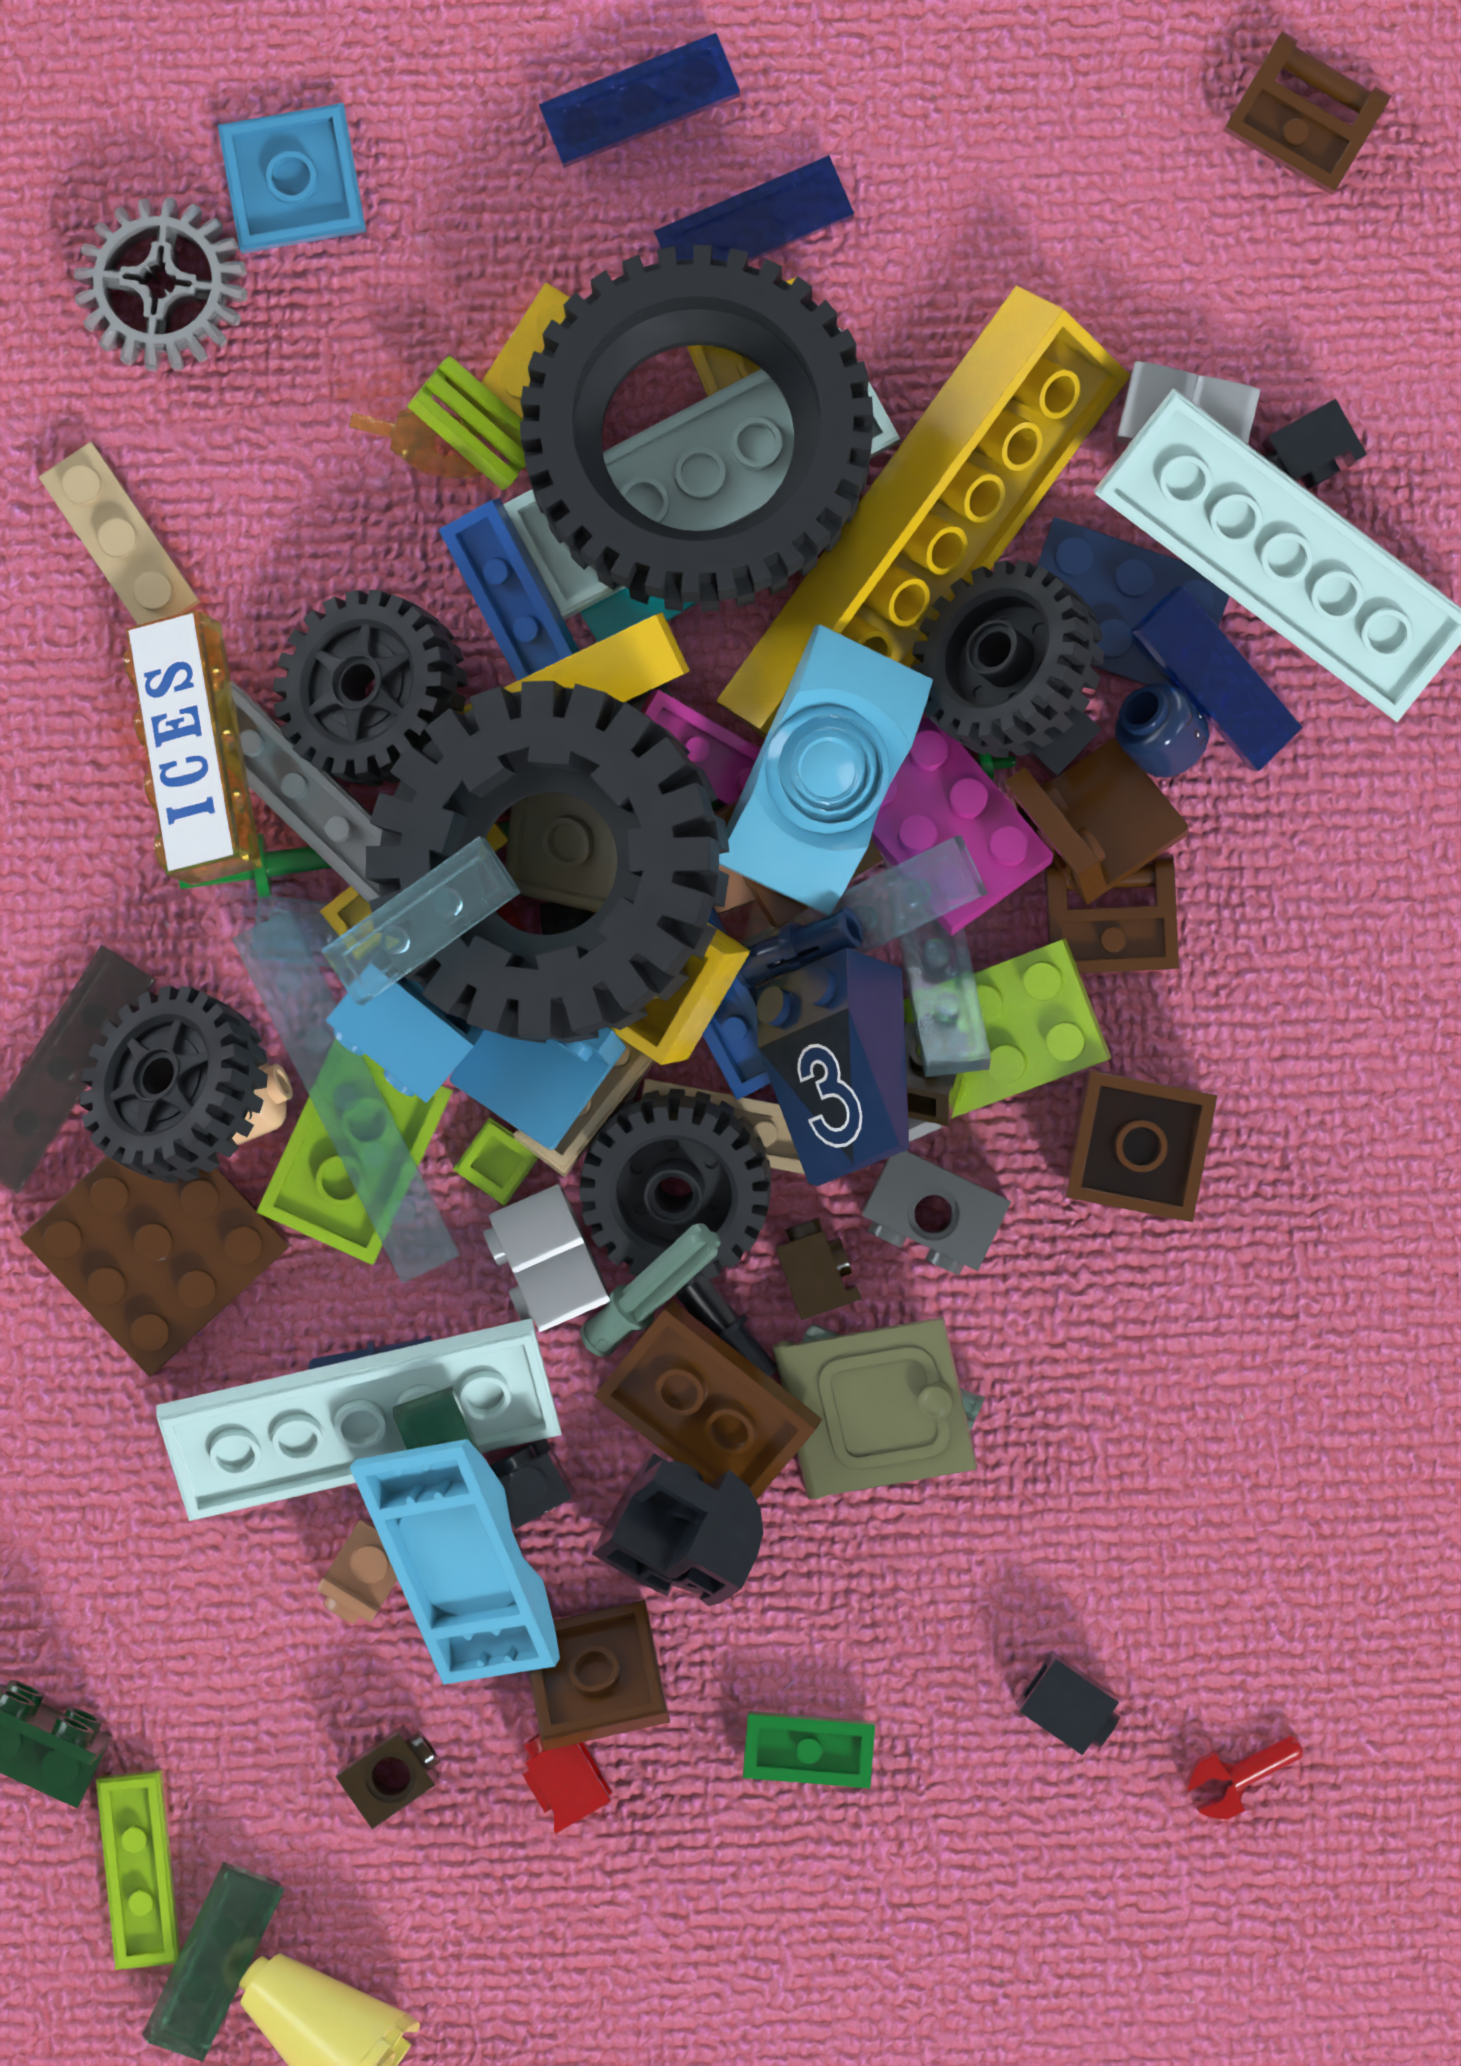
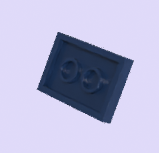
[1036,517,1229,701]

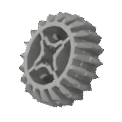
[74,197,248,372]

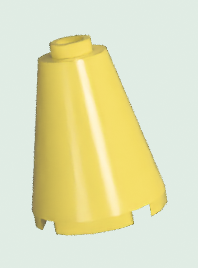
[239,1953,420,2066]

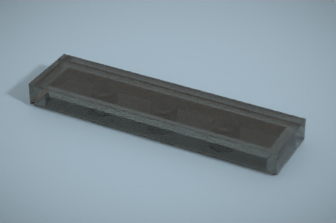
[0,945,158,1194]

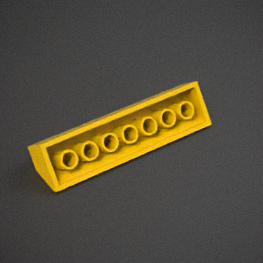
[716,286,1131,739]

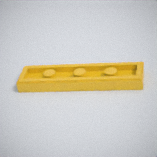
[456,612,690,715]

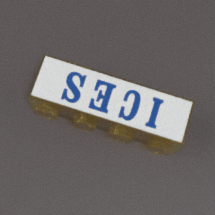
[124,609,262,885]

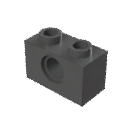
[861,1150,1011,1275]

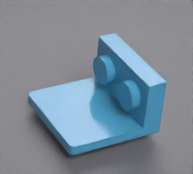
[450,1027,626,1150]

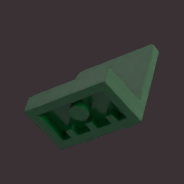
[0,1680,113,1809]

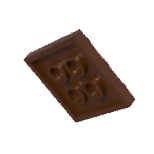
[19,1156,292,1377]

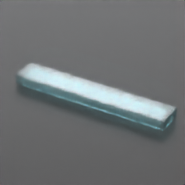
[232,910,461,1284]

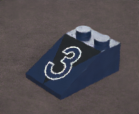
[756,948,909,1186]

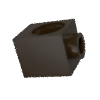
[335,1724,441,1829]

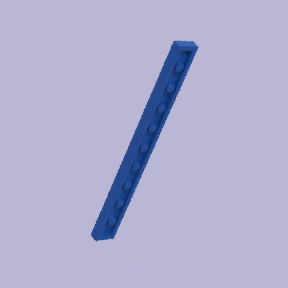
[438,498,771,1100]

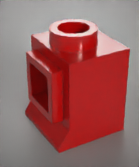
[522,1733,613,1834]

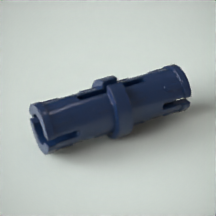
[737,907,864,988]

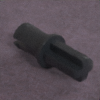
[676,1273,777,1376]

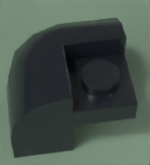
[591,1453,764,1606]

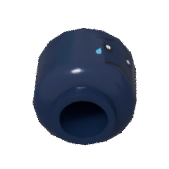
[1114,683,1210,778]

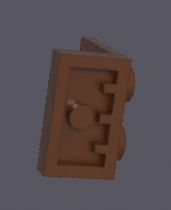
[1004,738,1189,905]

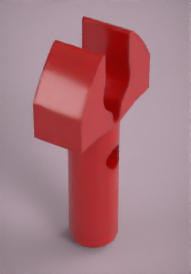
[1185,1736,1303,1819]

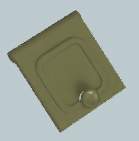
[772,1316,978,1499]

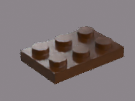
[594,1299,822,1500]

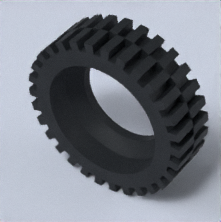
[520,245,873,612]

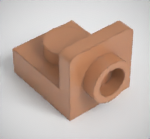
[316,1518,398,1624]

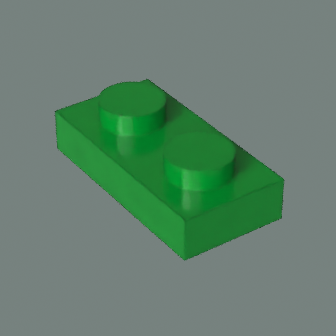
[743,1711,875,1789]

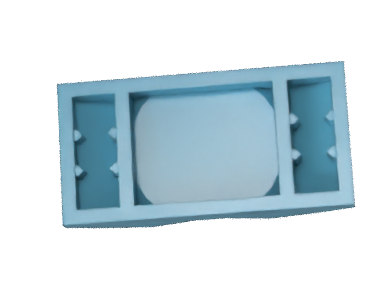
[719,624,933,915]
[350,1439,560,1685]

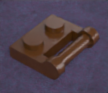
[1223,31,1392,195]
[1044,855,1179,973]

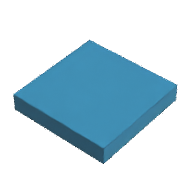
[218,103,367,254]

